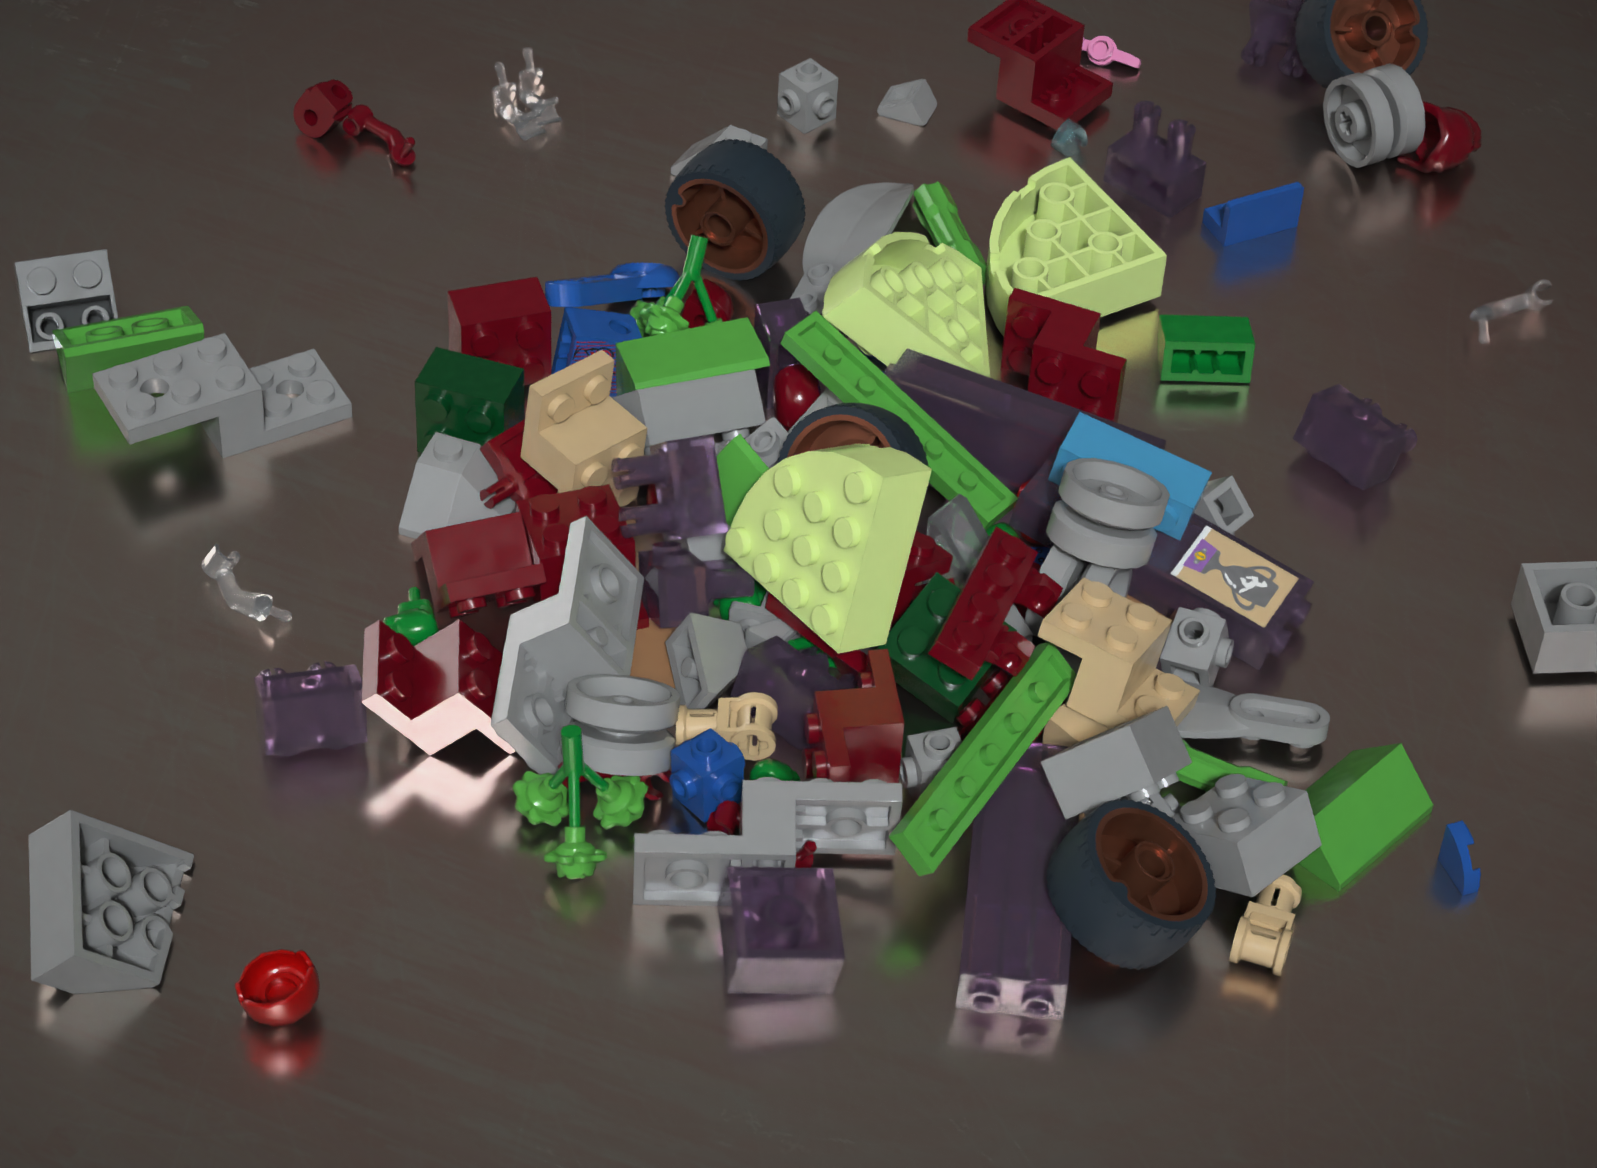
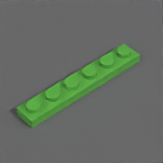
[780,311,1019,533]
[889,642,1077,877]

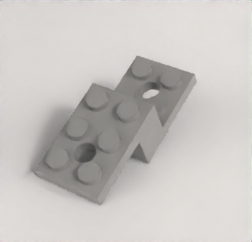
[92,333,352,458]
[490,516,644,775]
[633,777,903,908]

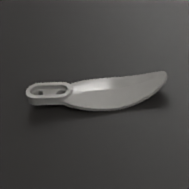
[785,182,915,328]
[1039,642,1330,748]

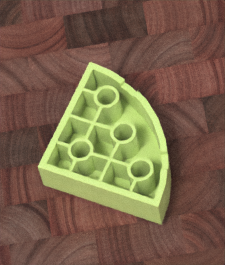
[985,157,1167,337]
[822,232,991,389]
[723,444,932,654]

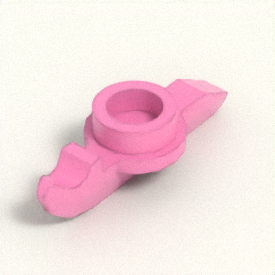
[1082,36,1141,68]

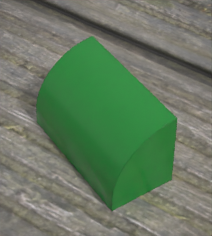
[1157,314,1255,383]

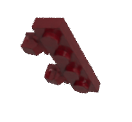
[928,526,1063,681]

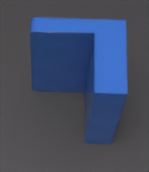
[1202,182,1304,247]

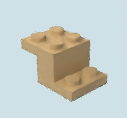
[520,350,648,507]
[1037,577,1200,729]

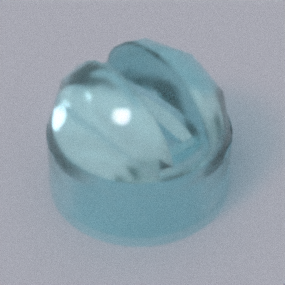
[1051,119,1088,157]

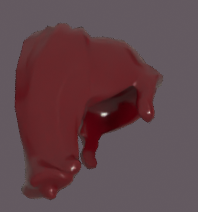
[1398,101,1482,173]

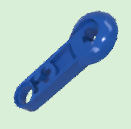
[545,263,680,307]

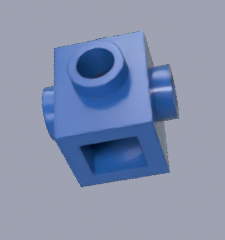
[670,728,745,823]

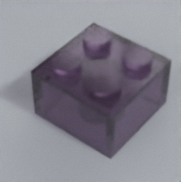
[717,867,845,994]

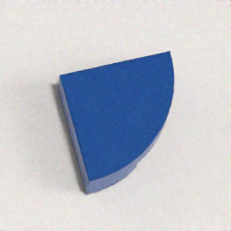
[1438,820,1481,896]

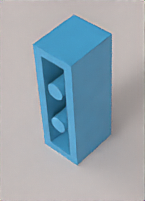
[1048,412,1212,540]

